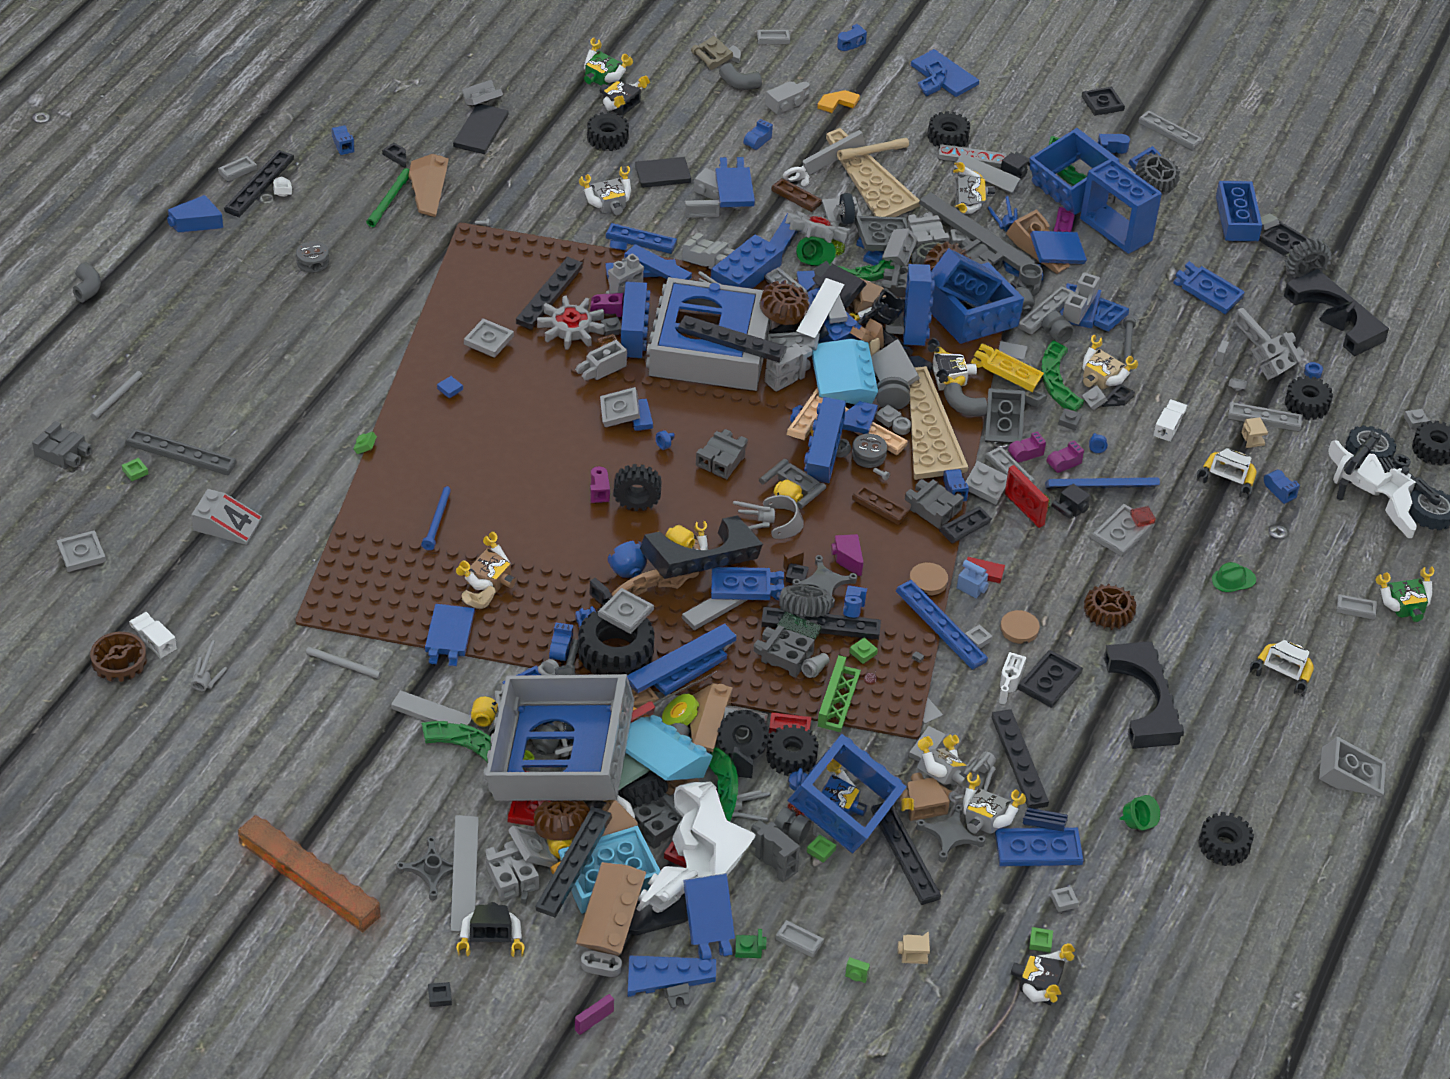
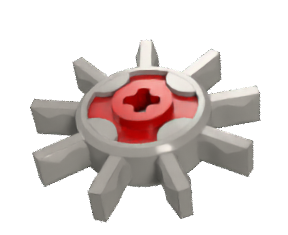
[785,211,851,243]
[537,296,605,349]

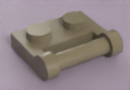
[691,36,733,70]

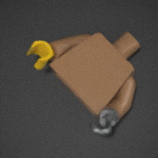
[899,773,964,821]

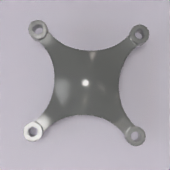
[792,555,857,608]
[916,804,985,862]
[396,836,453,901]

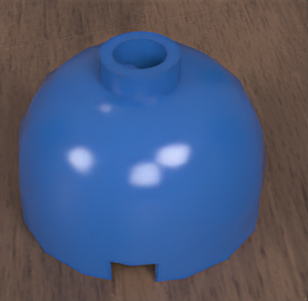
[607,541,647,578]

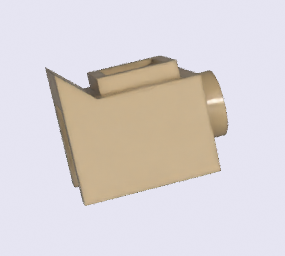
[1241,417,1268,448]
[897,931,930,964]

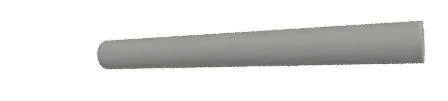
[91,371,143,420]
[306,647,382,679]

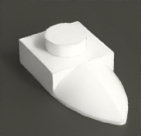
[273,177,292,197]

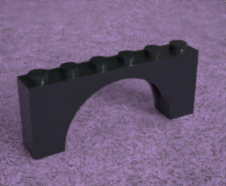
[1284,269,1389,357]
[640,515,763,579]
[1104,641,1184,749]

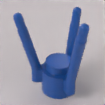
[988,196,1018,232]

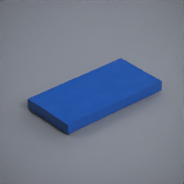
[911,49,979,97]
[995,827,1084,866]

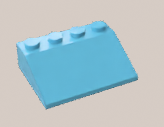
[812,339,878,404]
[625,715,713,781]
[558,826,661,914]

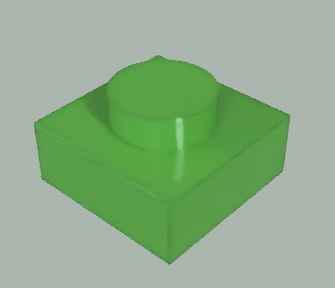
[353,431,377,454]
[122,458,148,482]
[849,638,878,664]
[807,834,836,863]
[1029,927,1053,953]
[845,957,870,983]

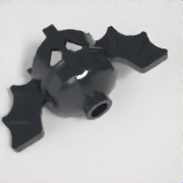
[857,288,905,325]

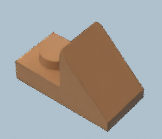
[850,319,884,349]

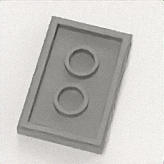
[871,339,920,385]
[1091,504,1155,557]

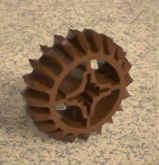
[1084,583,1137,630]

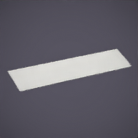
[797,278,844,338]

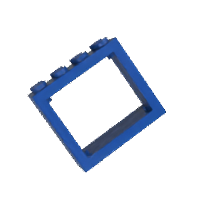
[1029,128,1120,215]
[1080,158,1162,254]
[930,262,1024,344]
[787,734,907,854]

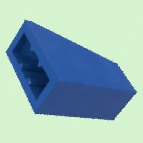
[167,195,223,232]

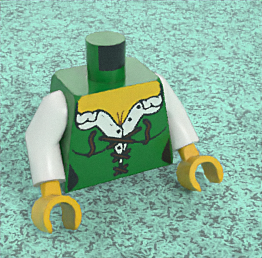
[584,37,633,86]
[1376,567,1434,622]

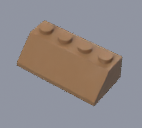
[576,862,646,956]

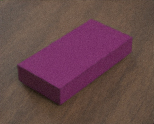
[575,994,614,1035]

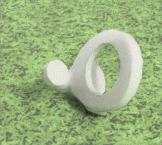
[783,166,810,187]

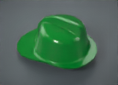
[796,236,836,266]
[1212,562,1256,592]
[1119,795,1160,830]

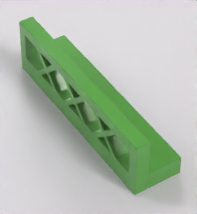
[817,655,861,732]

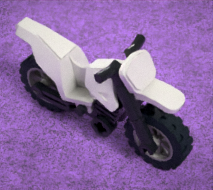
[1328,425,1450,538]

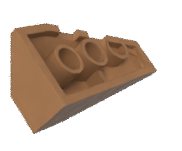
[409,154,449,217]
[1006,209,1070,274]
[689,683,733,752]

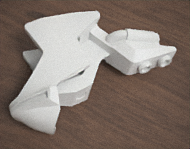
[636,782,755,913]

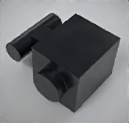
[1000,152,1030,178]
[1051,484,1090,519]

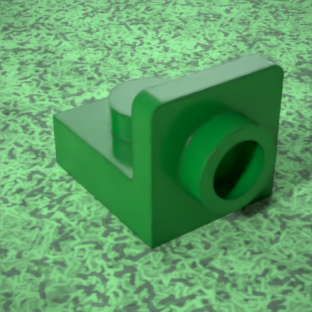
[735,929,767,958]

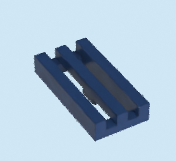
[1023,808,1068,831]

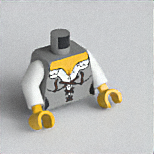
[953,162,995,214]
[579,166,631,215]
[917,734,968,787]
[963,772,1026,834]

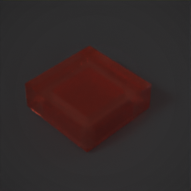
[1130,506,1156,527]

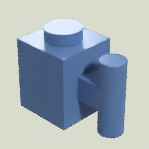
[957,560,989,598]

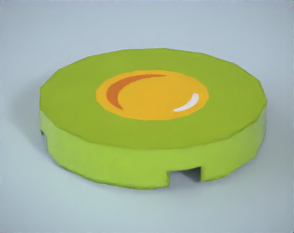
[662,694,699,726]

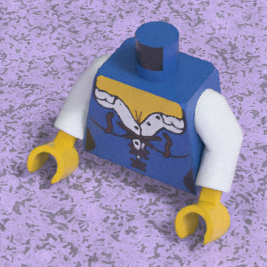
[822,759,868,816]

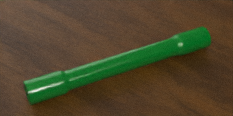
[366,168,409,228]

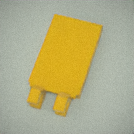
[971,344,1044,392]

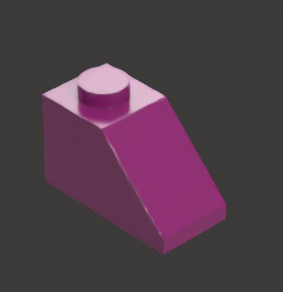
[831,534,863,576]

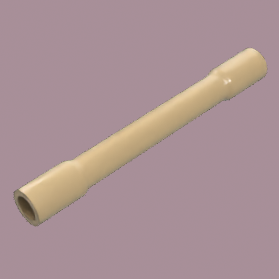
[837,138,909,160]

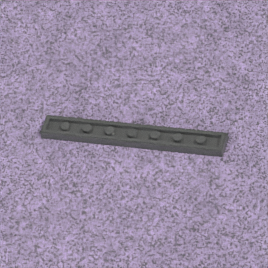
[919,192,1035,271]

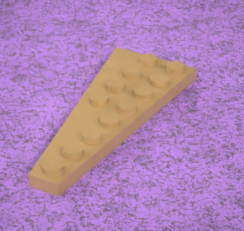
[826,128,920,217]
[909,366,968,480]

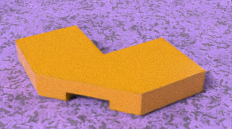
[817,90,860,113]

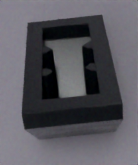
[1319,301,1356,331]

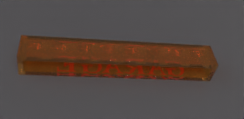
[238,815,381,933]

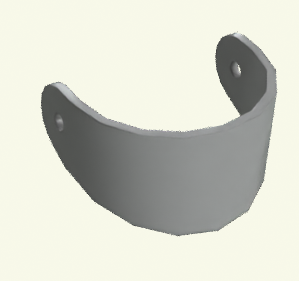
[763,495,804,539]

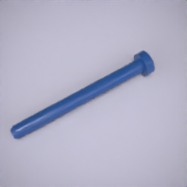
[421,486,451,550]

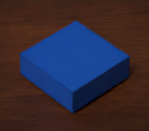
[437,376,463,398]

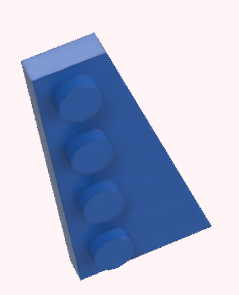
[628,956,716,997]

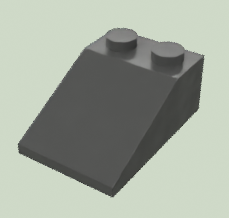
[985,388,1025,443]

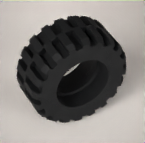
[578,607,655,675]

